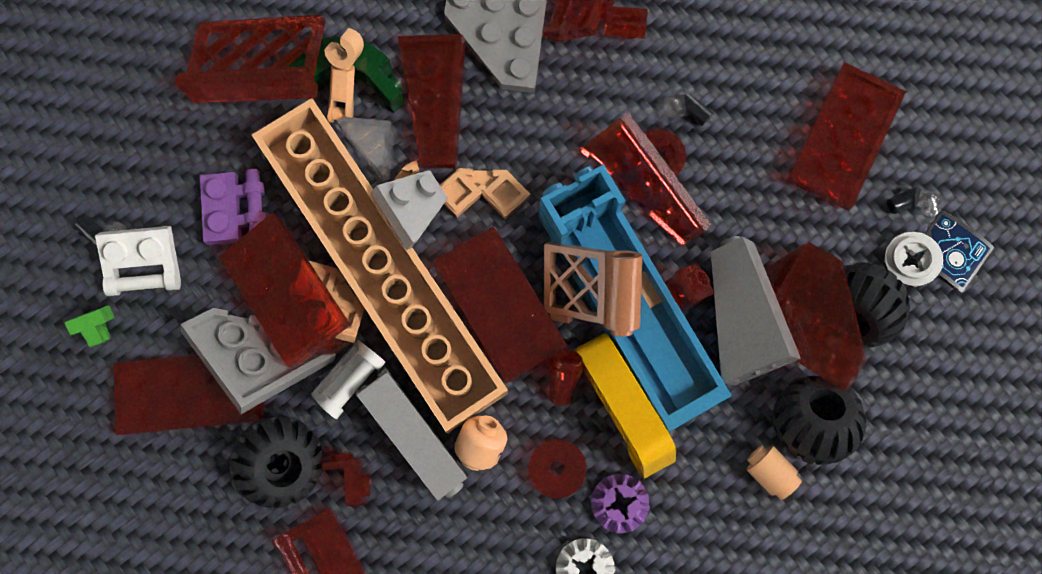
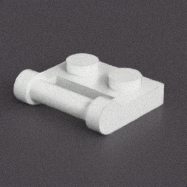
[95,226,181,296]
[311,340,385,419]

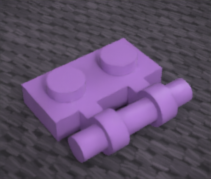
[200,169,266,245]

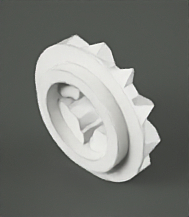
[883,232,943,288]
[556,538,615,574]

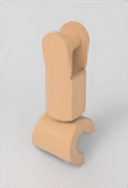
[324,28,364,126]

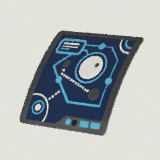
[911,211,994,292]

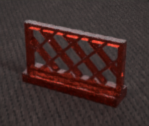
[175,14,326,103]

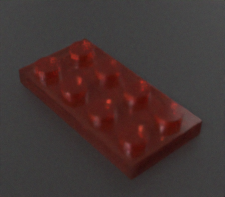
[786,62,906,211]
[218,212,351,369]
[433,226,567,384]
[114,355,265,436]

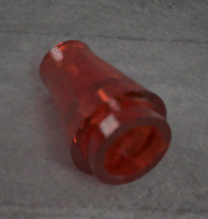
[549,349,584,406]

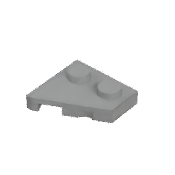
[371,170,448,250]

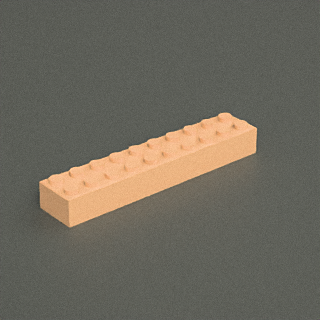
[252,98,508,434]

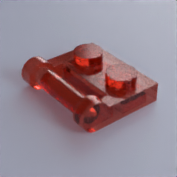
[543,0,606,41]
[271,507,366,574]

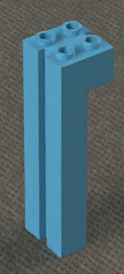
[538,164,732,432]

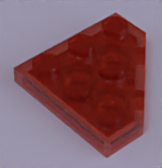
[776,242,867,391]

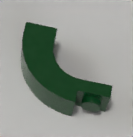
[282,37,404,113]

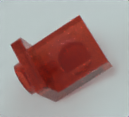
[599,0,648,39]
[664,263,715,313]
[322,453,371,506]

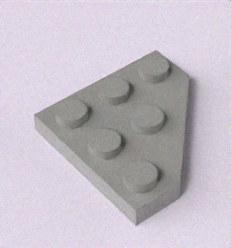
[444,0,547,93]
[180,308,336,414]

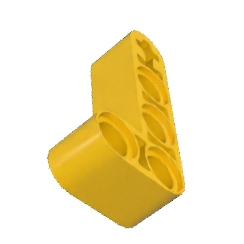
[574,333,676,479]

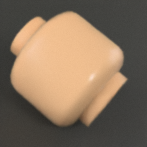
[454,415,508,471]

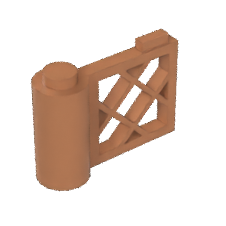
[544,242,642,337]

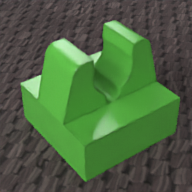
[64,305,115,347]

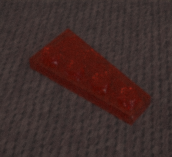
[397,34,465,169]
[579,112,712,245]

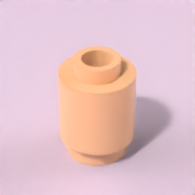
[747,445,802,500]

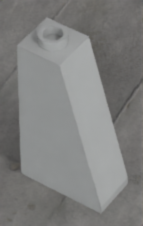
[711,236,801,385]
[356,365,467,501]

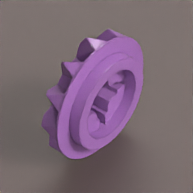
[591,474,650,533]

